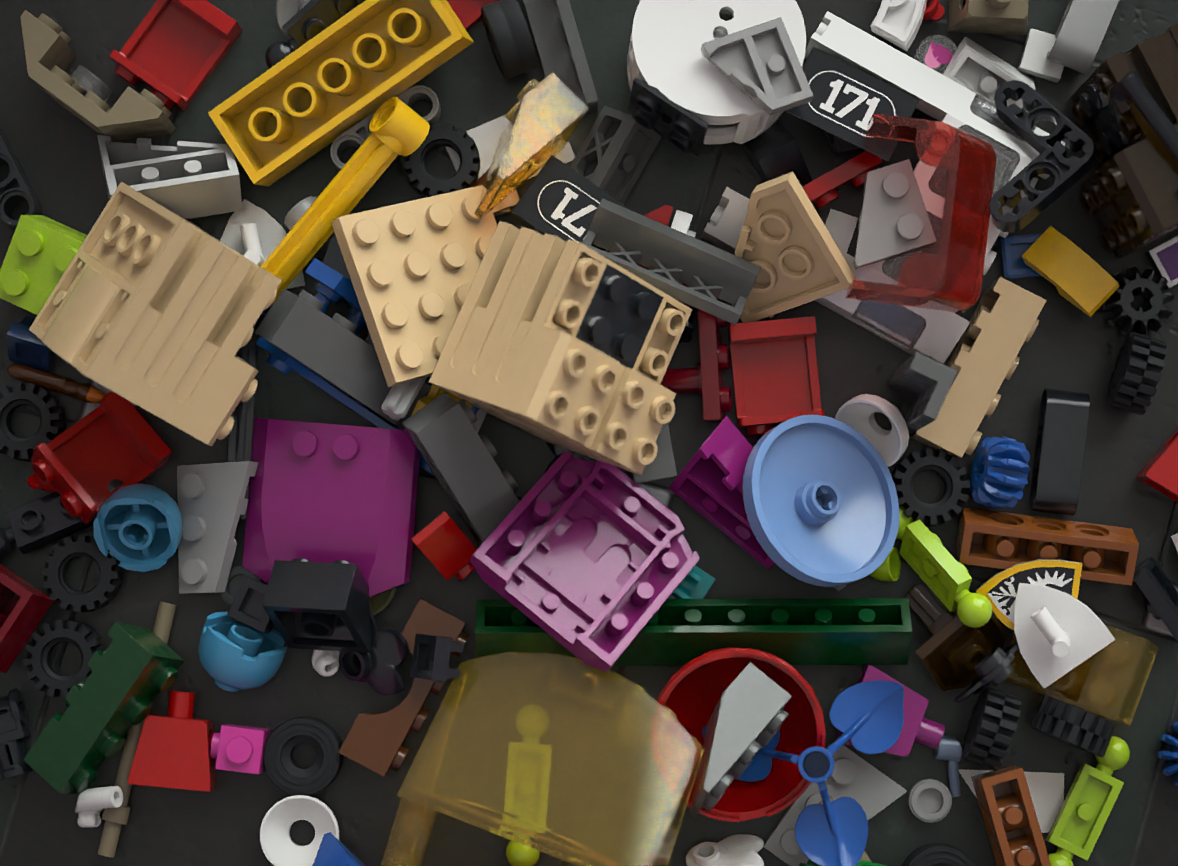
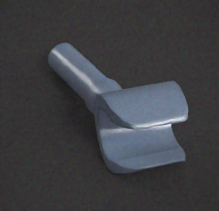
[935,736,962,797]

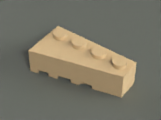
[911,277,1047,459]

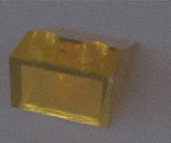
[474,72,589,219]

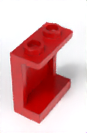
[109,0,242,112]
[727,316,825,436]
[31,391,172,525]

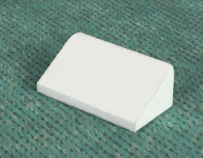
[943,37,1036,112]

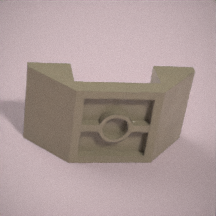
[20,10,176,143]

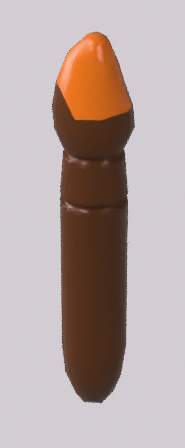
[7,364,106,403]

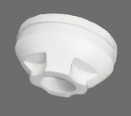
[835,394,909,467]
[260,795,339,866]

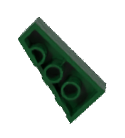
[23,622,185,794]

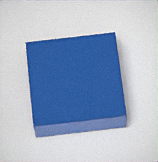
[998,233,1043,280]

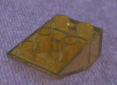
[1005,625,1159,728]

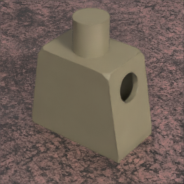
[947,0,1029,36]

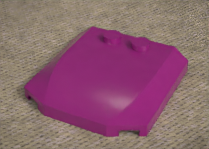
[242,418,420,599]
[470,451,700,672]

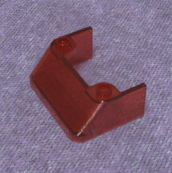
[846,113,997,312]

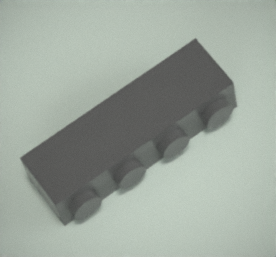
[255,289,431,430]
[402,393,520,547]

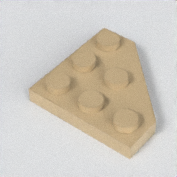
[732,171,856,323]

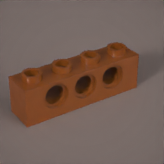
[956,507,1139,586]
[971,765,1051,866]

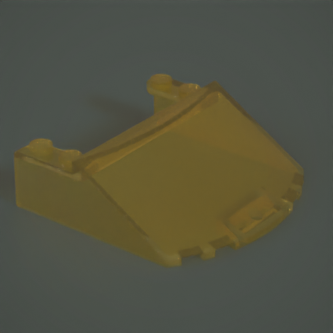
[381,652,704,866]

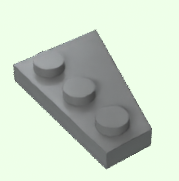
[177,461,258,594]
[763,740,907,866]

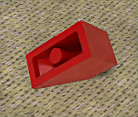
[411,511,477,582]

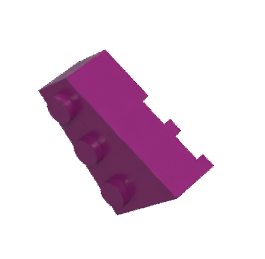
[668,416,774,569]

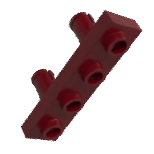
[661,284,732,423]

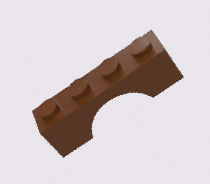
[338,599,470,777]

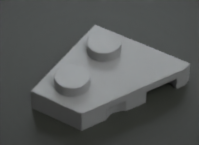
[701,17,813,116]
[853,159,937,269]

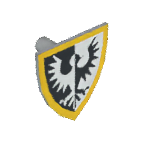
[976,559,1083,630]

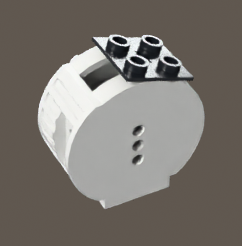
[627,0,806,156]

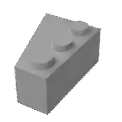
[97,135,242,220]

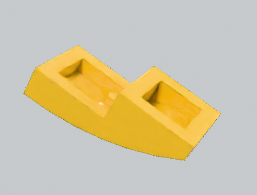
[1022,225,1119,317]

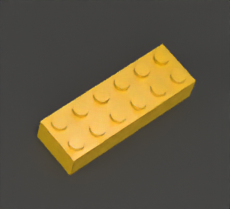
[208,0,474,187]

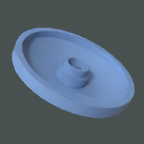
[743,415,899,587]

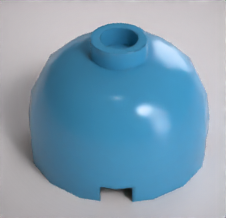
[94,483,183,572]
[198,612,287,692]

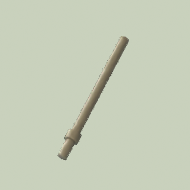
[97,601,177,858]

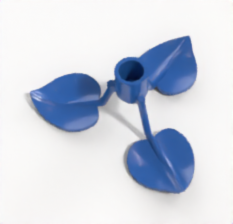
[702,680,904,866]

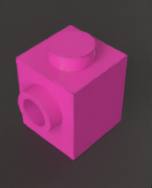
[210,724,271,774]

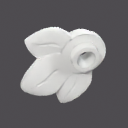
[686,834,765,866]

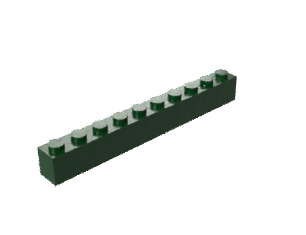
[475,598,912,666]

